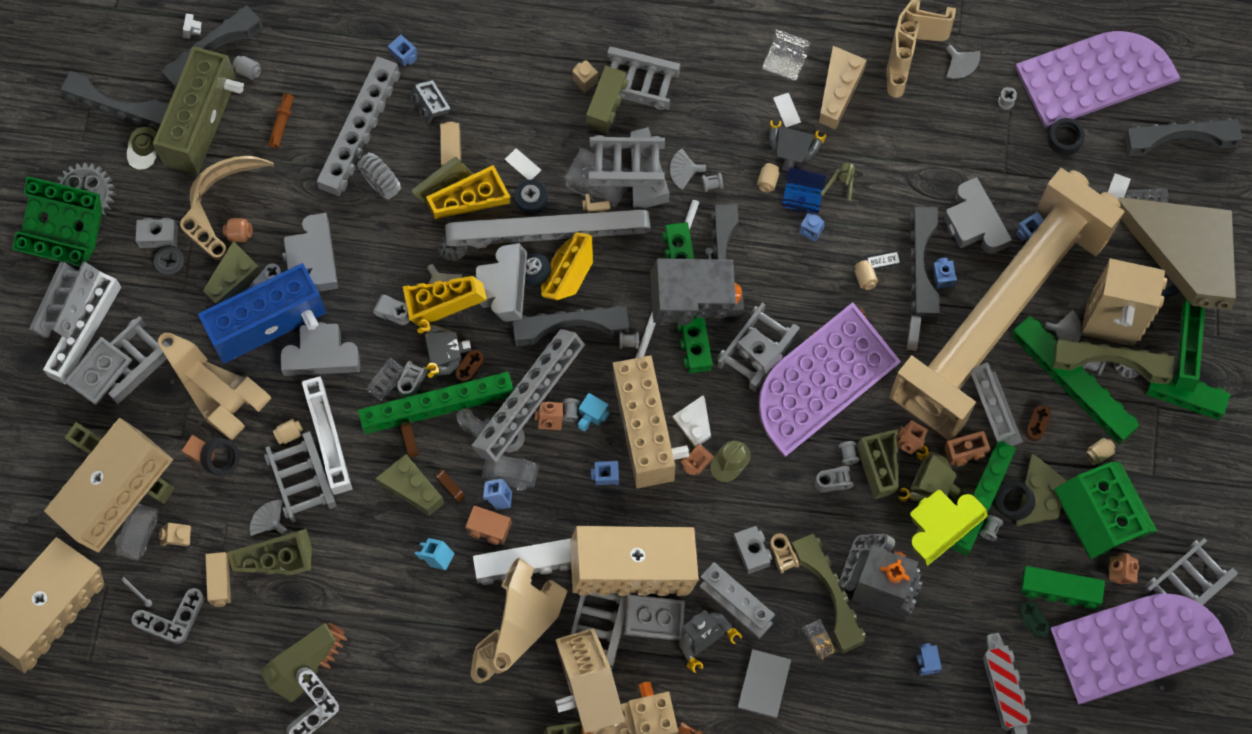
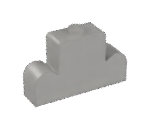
[944,177,1012,254]
[283,213,338,291]
[476,243,527,321]
[281,322,360,376]

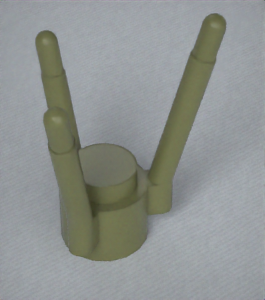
[820,163,855,202]

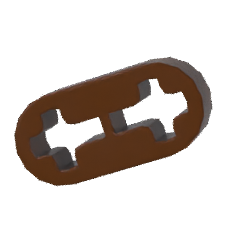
[456,350,484,383]
[1026,405,1051,442]
[400,421,419,458]
[434,469,465,503]

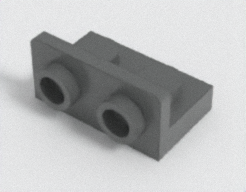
[410,80,450,124]

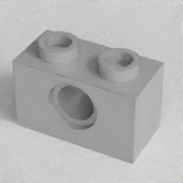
[135,218,178,248]
[738,328,783,375]
[733,526,772,574]

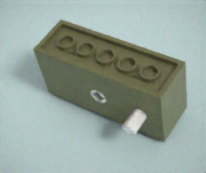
[153,46,244,175]

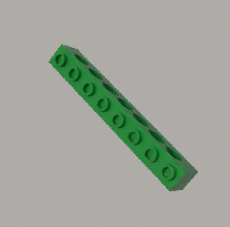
[662,222,713,374]
[358,372,513,434]

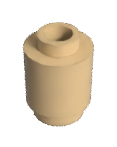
[757,163,780,193]
[854,260,878,290]
[273,419,303,444]
[1085,438,1115,465]

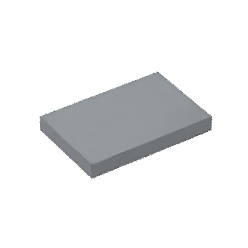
[64,337,132,405]
[623,594,685,641]
[738,649,791,719]

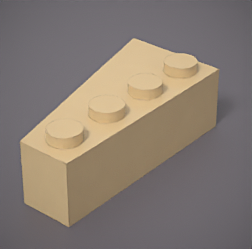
[819,46,867,130]

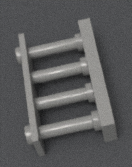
[598,47,680,110]
[589,135,665,187]
[29,262,99,339]
[717,302,800,392]
[108,316,170,404]
[970,362,1023,446]
[264,431,337,523]
[1143,538,1238,605]
[700,562,775,640]
[571,593,631,669]

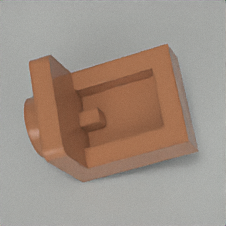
[681,444,714,475]

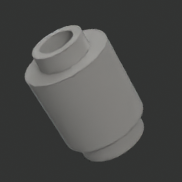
[232,56,261,80]

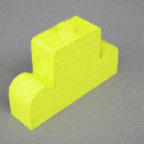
[910,490,988,566]

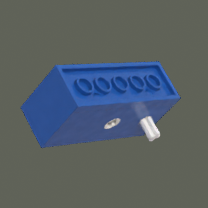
[198,263,327,364]

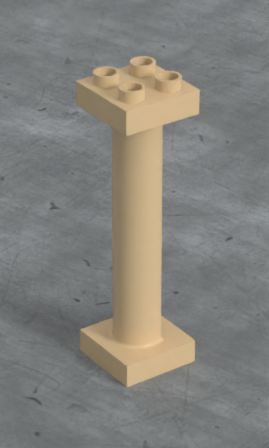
[889,168,1125,441]

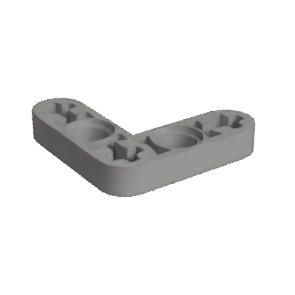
[839,534,895,591]
[131,588,204,644]
[286,667,339,734]

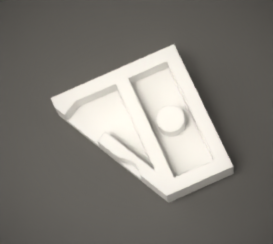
[673,396,711,448]

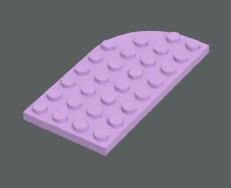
[1015,31,1180,129]
[759,303,901,457]
[1050,594,1234,705]

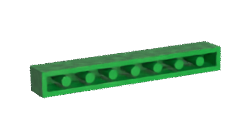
[1011,316,1140,445]

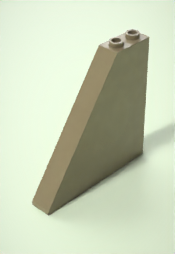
[1118,197,1236,310]

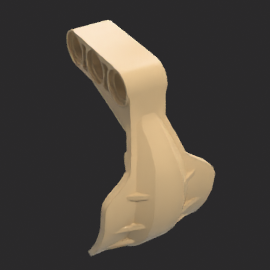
[180,156,274,260]

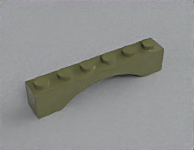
[1052,339,1174,385]
[65,422,175,504]
[791,533,866,654]

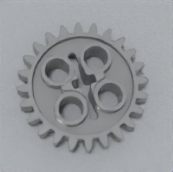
[58,163,116,223]

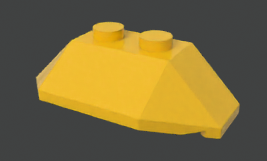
[541,232,593,300]

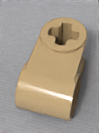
[769,534,800,574]

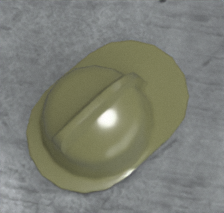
[127,127,157,170]
[710,440,751,482]

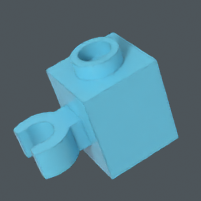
[578,393,610,432]
[415,538,454,570]

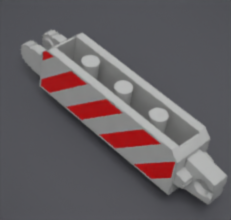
[983,633,1031,734]

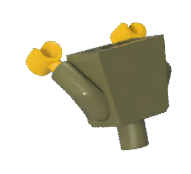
[898,445,960,502]

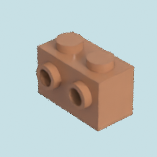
[944,431,990,466]
[466,506,512,545]

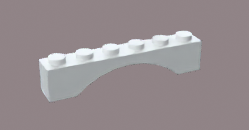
[302,376,353,495]

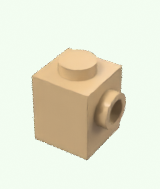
[572,60,598,93]

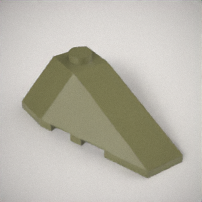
[227,529,312,575]
[259,623,336,702]

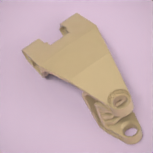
[886,0,956,98]
[158,333,271,441]
[471,558,567,683]

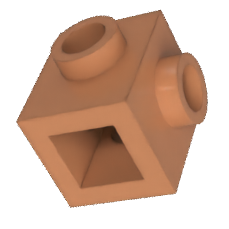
[535,402,563,430]
[897,420,928,455]
[1108,553,1139,585]

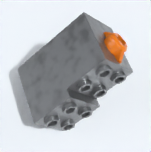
[650,259,742,325]
[852,545,923,620]

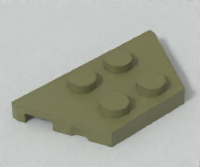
[1016,454,1067,527]

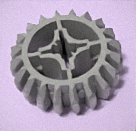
[357,153,401,199]

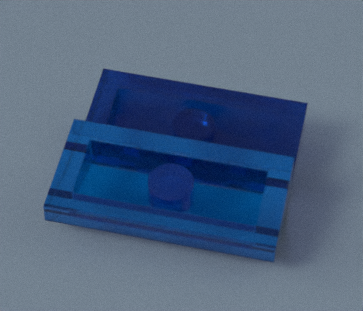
[782,168,826,214]

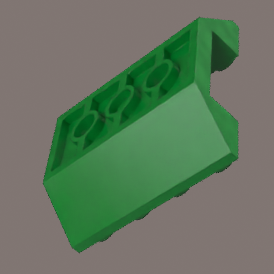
[12,176,102,267]
[1053,462,1157,560]

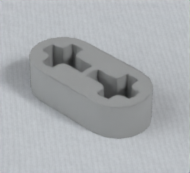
[907,315,921,351]

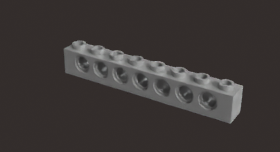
[317,56,400,196]
[471,329,585,462]

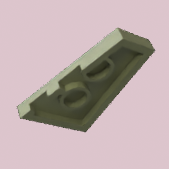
[412,157,473,203]

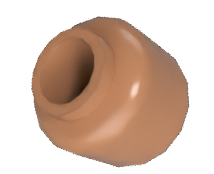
[223,218,252,242]

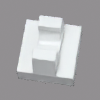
[183,14,202,39]

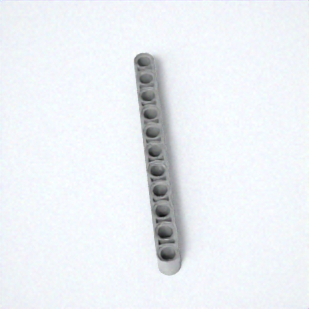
[445,210,651,246]

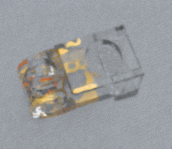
[457,409,490,438]
[802,619,835,660]

